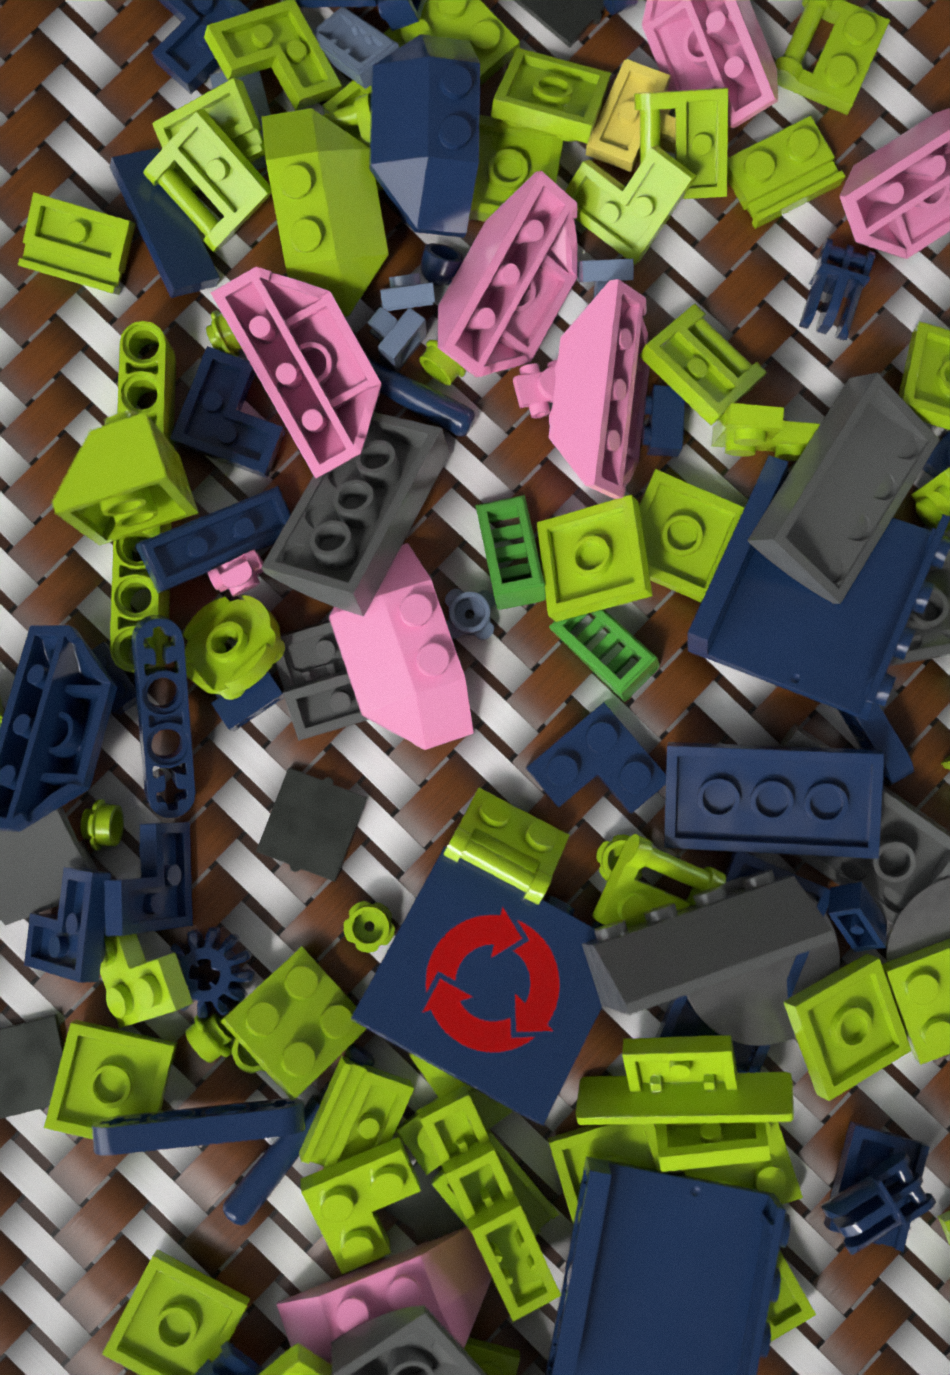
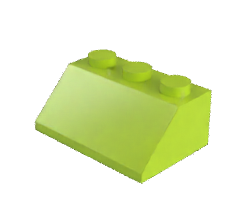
[52,411,198,546]

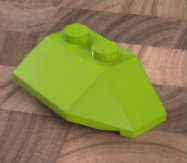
[261,108,389,317]

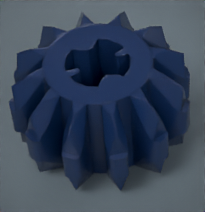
[170,926,255,1018]

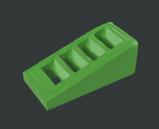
[475,495,546,610]
[549,609,660,702]

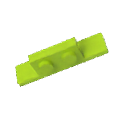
[576,1035,794,1125]

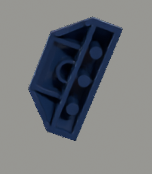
[369,34,480,238]
[0,625,117,832]

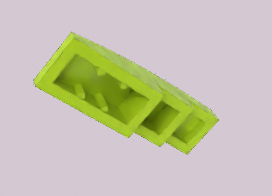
[416,1086,562,1321]

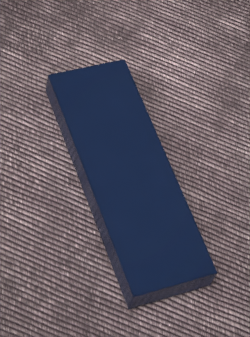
[109,148,220,298]
[136,486,291,594]

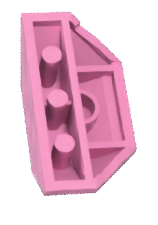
[642,0,778,129]
[839,108,950,259]
[438,171,577,377]
[211,267,382,479]
[549,279,649,499]
[329,543,474,750]
[276,1226,492,1365]

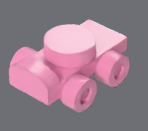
[513,360,557,418]
[207,549,263,596]

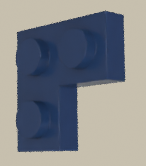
[152,0,251,94]
[170,346,286,478]
[525,702,666,814]
[104,822,193,936]
[24,867,111,983]

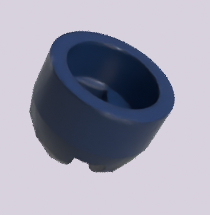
[421,243,463,286]

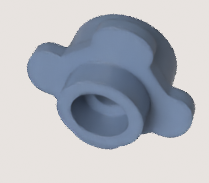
[445,589,495,640]

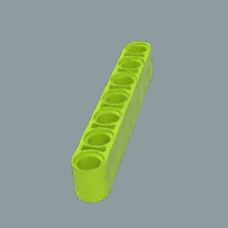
[110,321,176,675]

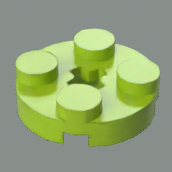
[183,595,285,700]

